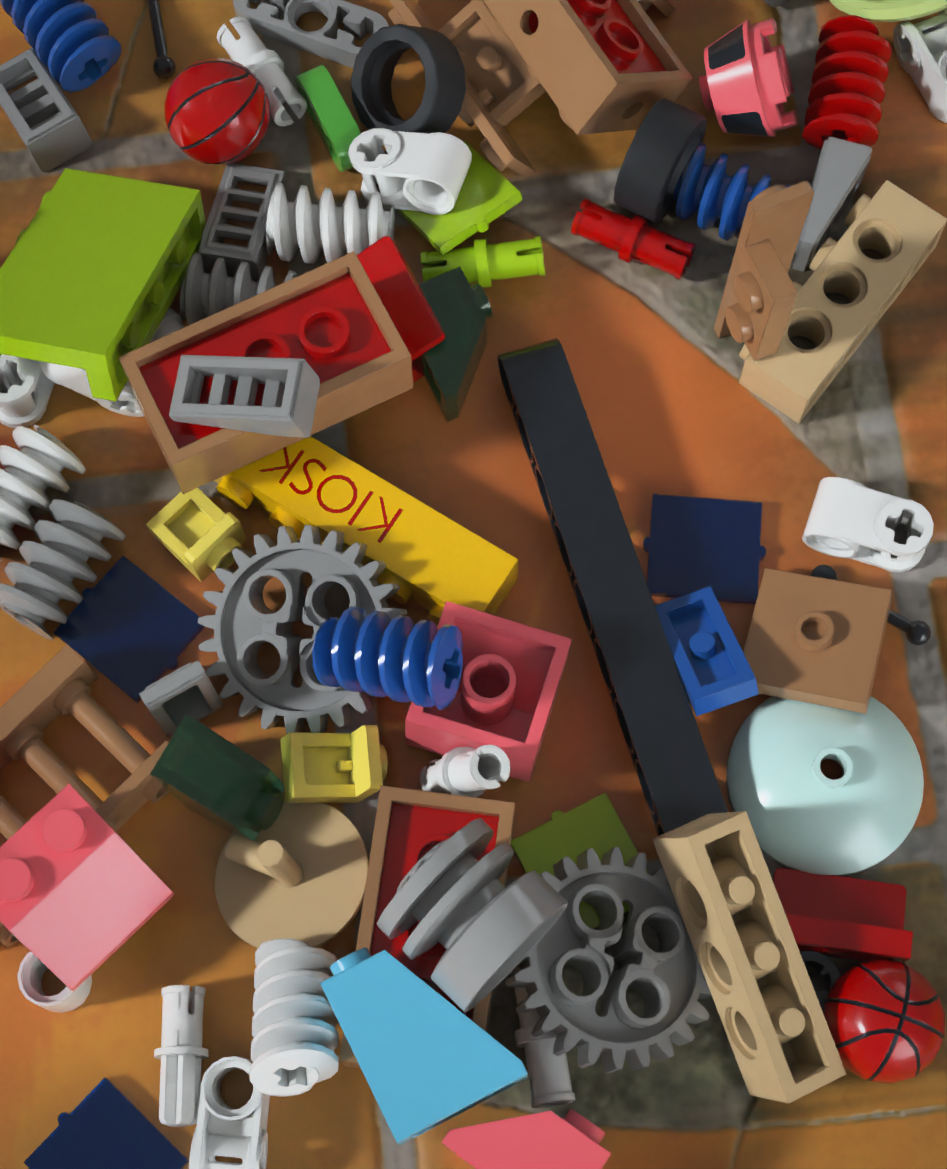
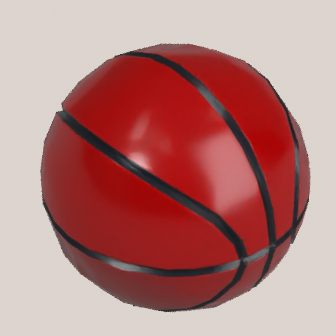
[164,58,270,165]
[823,959,945,1084]

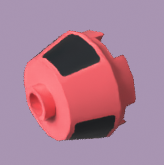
[699,18,798,137]

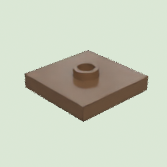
[743,568,892,714]

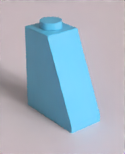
[320,948,528,1145]

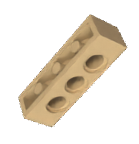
[739,180,947,424]
[652,811,846,1104]

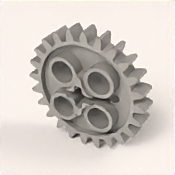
[197,525,407,734]
[505,847,712,1073]

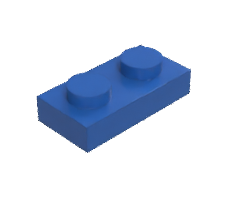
[655,586,759,716]

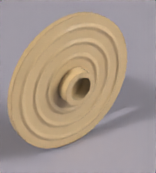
[215,800,369,949]

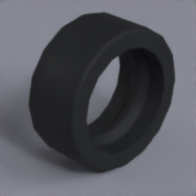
[351,24,466,134]
[613,98,707,223]

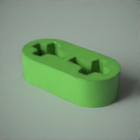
[295,65,361,172]

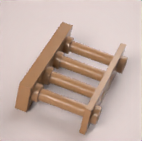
[0,644,185,947]

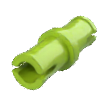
[421,236,546,291]

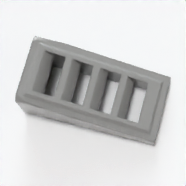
[0,48,92,173]
[791,136,873,272]
[198,163,286,281]
[169,355,320,438]
[139,660,223,736]

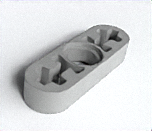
[232,0,389,68]

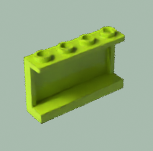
[0,168,206,402]

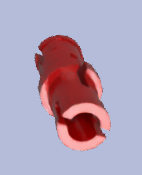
[571,198,696,280]

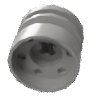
[377,818,568,1013]

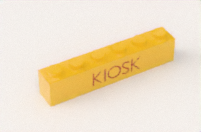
[213,436,518,626]

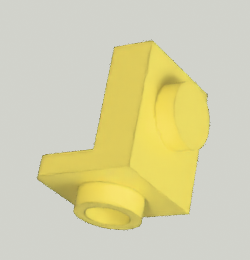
[146,488,246,582]
[280,725,388,803]

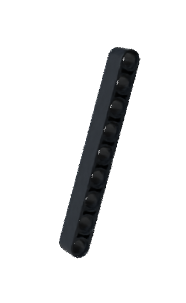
[497,338,728,836]

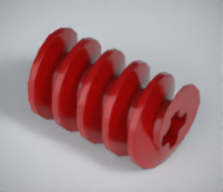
[802,15,893,150]

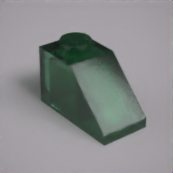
[416,266,493,422]
[150,715,284,841]

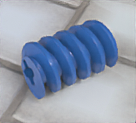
[0,0,121,92]
[673,142,791,241]
[312,606,463,710]

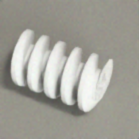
[266,183,395,264]
[0,425,86,562]
[250,938,339,1097]

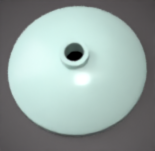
[726,696,924,876]

